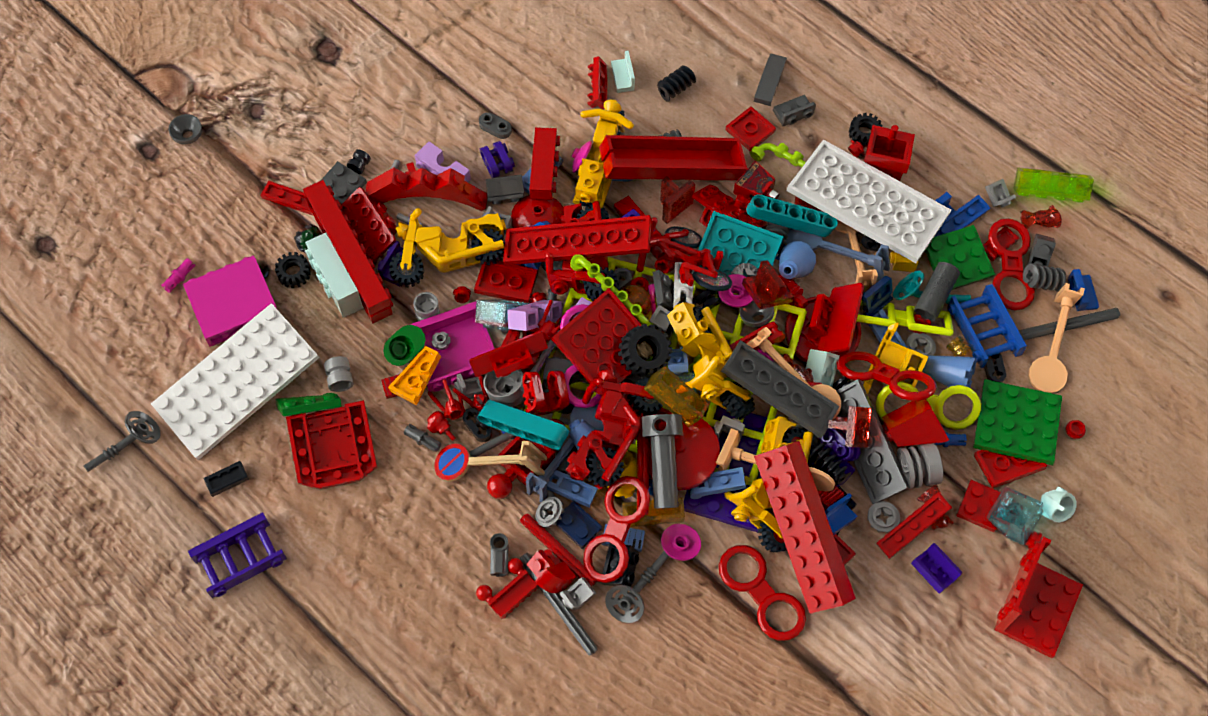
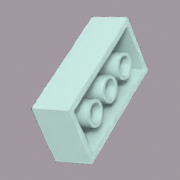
[305,233,363,318]

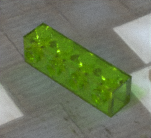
[1013,167,1094,202]

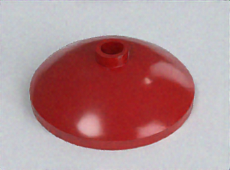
[511,195,564,228]

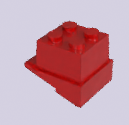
[864,125,915,181]

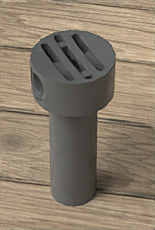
[642,414,683,509]

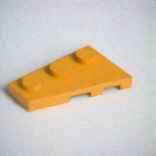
[388,346,441,405]

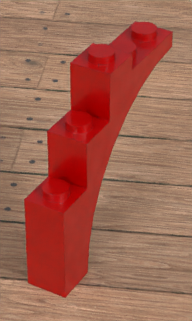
[366,167,488,211]

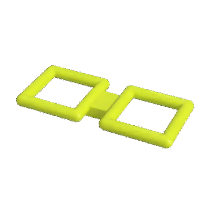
[856,300,954,336]

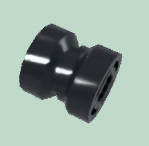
[347,149,371,175]

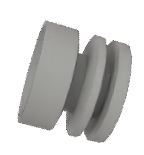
[483,369,526,410]
[896,443,943,489]

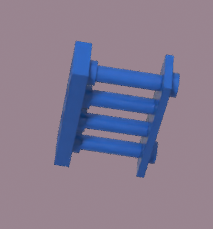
[948,284,1027,368]

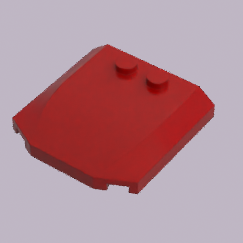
[286,400,377,490]

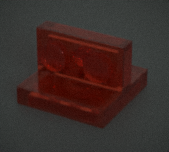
[660,176,695,224]
[742,260,794,310]
[828,406,871,448]

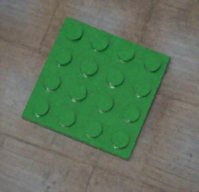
[973,379,1062,466]

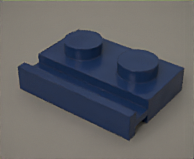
[861,276,893,316]
[556,501,602,549]

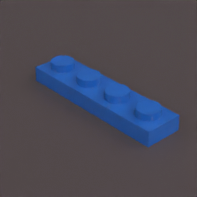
[934,195,990,237]

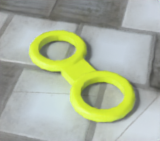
[876,382,981,430]

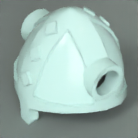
[1041,486,1077,523]

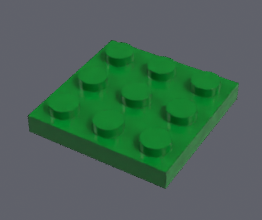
[925,225,995,290]

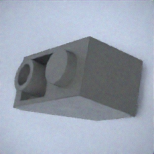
[1027,233,1056,266]

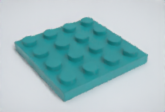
[697,211,784,296]

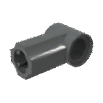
[490,533,509,577]

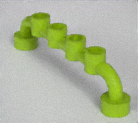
[749,143,806,168]
[570,254,653,326]

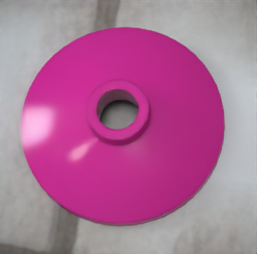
[571,141,592,173]
[718,274,756,307]
[661,524,701,561]

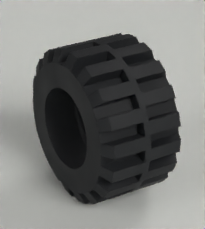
[618,324,672,377]

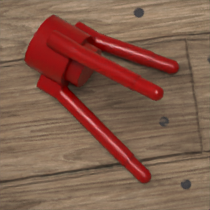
[537,300,578,341]
[453,375,489,412]
[427,379,466,420]

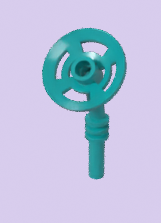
[893,271,971,304]

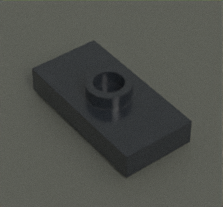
[203,461,249,497]

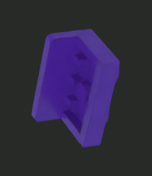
[911,543,962,594]

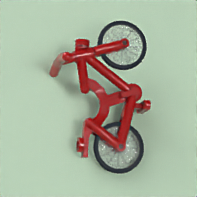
[636,217,732,291]

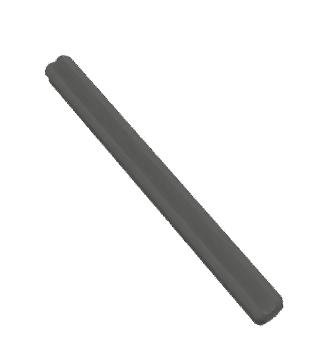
[1018,308,1120,340]
[520,553,598,656]

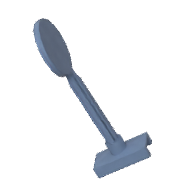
[786,228,890,281]
[526,403,604,502]

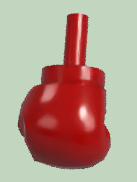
[427,411,456,441]

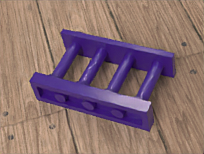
[188,512,287,598]

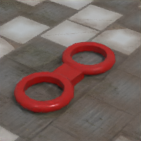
[988,218,1035,311]
[837,351,937,401]
[583,476,650,583]
[719,545,806,641]

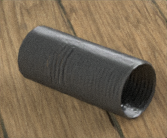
[914,262,960,321]

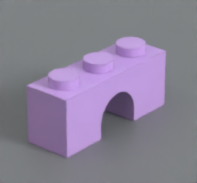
[414,142,471,182]
[507,300,562,331]

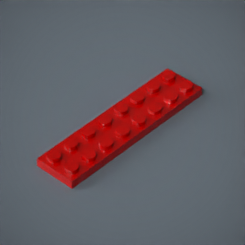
[503,215,652,265]

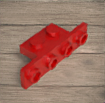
[469,331,548,378]

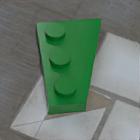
[275,393,342,417]

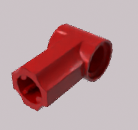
[654,253,685,274]

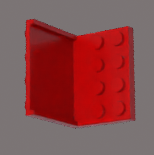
[994,537,1083,658]

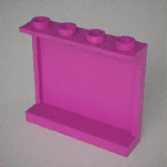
[183,256,278,347]
[409,301,495,392]

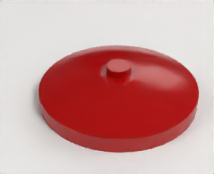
[649,412,720,490]

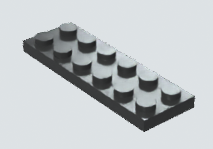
[721,340,839,438]
[835,379,910,504]

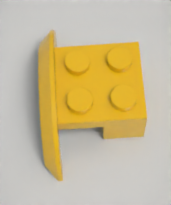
[863,322,928,394]

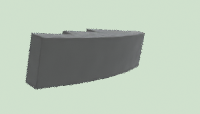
[754,53,787,106]

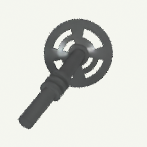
[84,411,161,472]
[605,551,670,623]

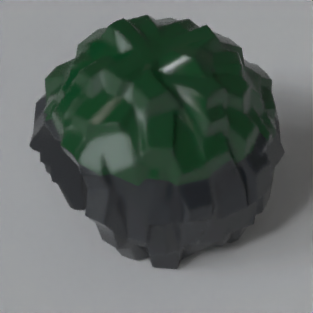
[294,224,322,254]

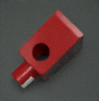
[733,161,780,199]

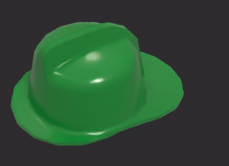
[383,325,426,366]

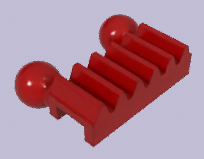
[476,558,539,619]

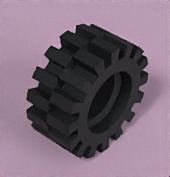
[849,113,883,147]
[275,252,311,288]

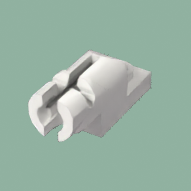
[673,262,694,308]

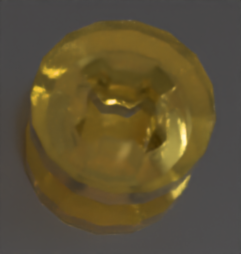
[946,336,971,356]

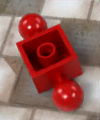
[487,419,566,499]

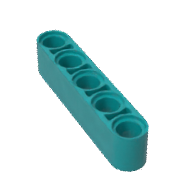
[746,194,838,237]
[477,400,570,450]

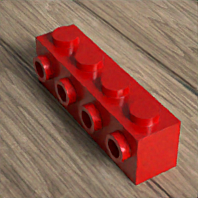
[529,127,561,200]

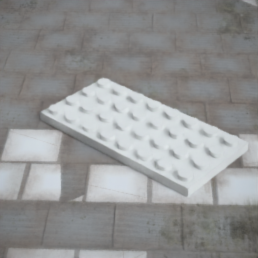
[786,140,951,263]
[151,303,320,460]

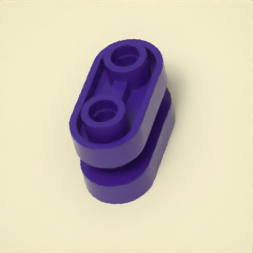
[480,141,515,178]
[819,427,861,461]

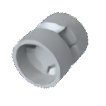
[413,292,440,321]
[324,356,354,392]

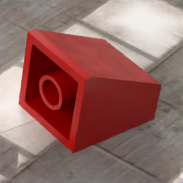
[882,399,949,447]

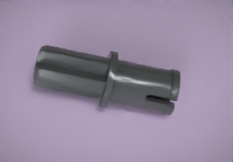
[404,424,441,452]

